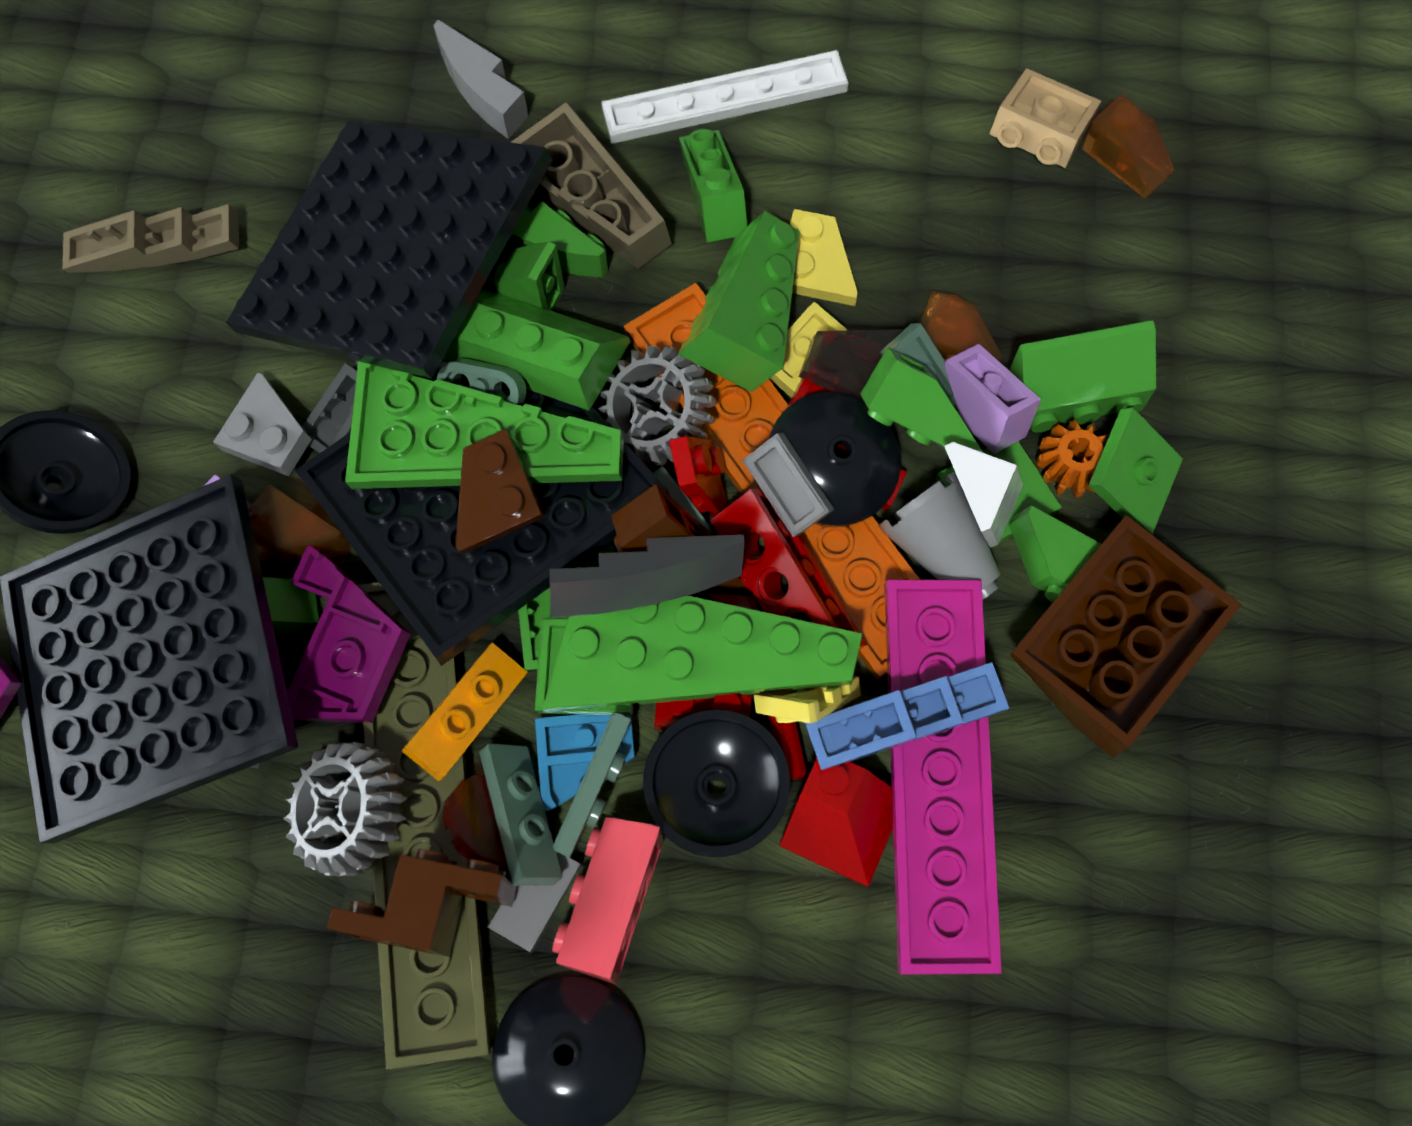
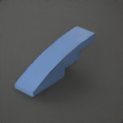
[805,662,1009,770]

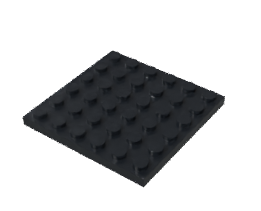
[226,121,553,379]
[295,373,670,666]
[0,474,299,844]

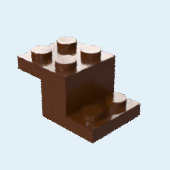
[327,849,517,957]

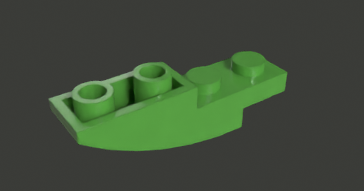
[504,201,608,278]

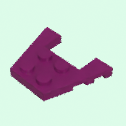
[287,545,411,723]

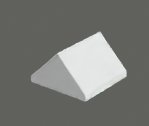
[944,442,1023,548]

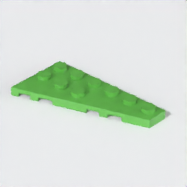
[345,361,624,489]
[542,595,862,713]

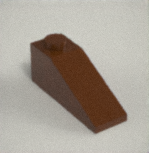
[611,484,745,591]

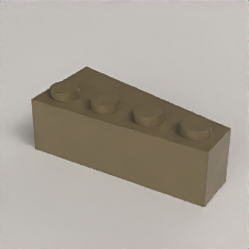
[510,102,672,269]

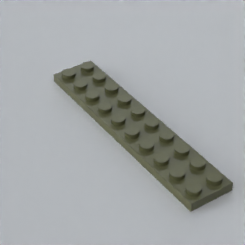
[359,582,492,1070]

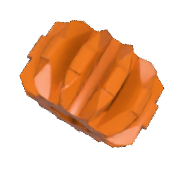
[1036,419,1109,499]

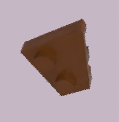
[456,429,546,554]

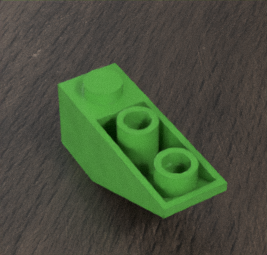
[679,129,747,243]
[860,347,983,454]

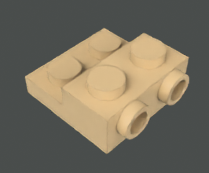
[989,68,1101,168]

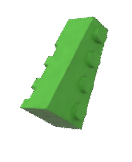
[678,211,799,392]

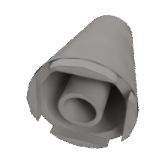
[879,471,1001,599]

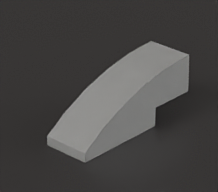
[433,20,529,139]

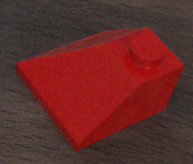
[779,758,893,888]

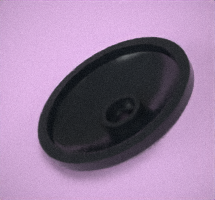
[767,391,901,527]
[0,410,131,534]
[643,710,790,857]
[492,977,644,1126]

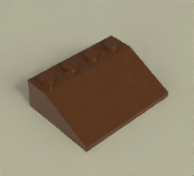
[1010,515,1242,758]

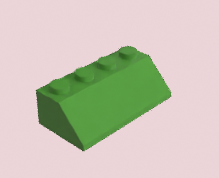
[443,288,630,411]

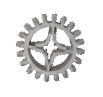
[596,346,717,467]
[283,742,408,876]

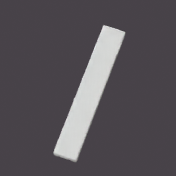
[601,50,848,144]

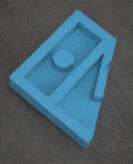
[535,714,635,812]

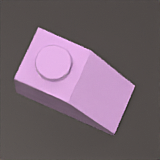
[944,344,1041,454]

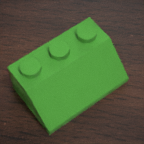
[1009,320,1156,433]

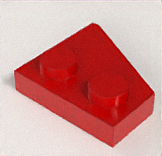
[669,436,727,529]

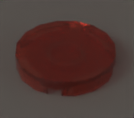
[442,775,508,870]

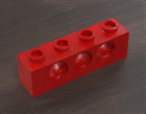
[711,488,867,649]

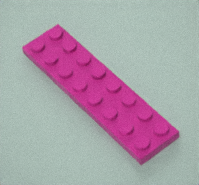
[884,580,1002,974]

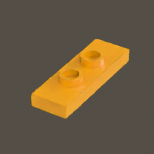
[401,642,528,782]

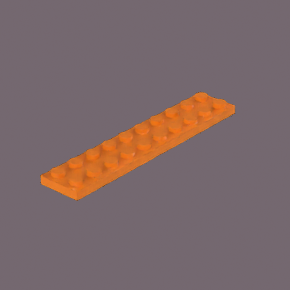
[624,283,920,682]

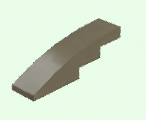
[62,204,239,273]

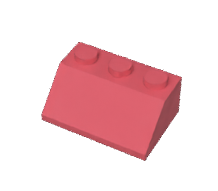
[552,817,664,985]

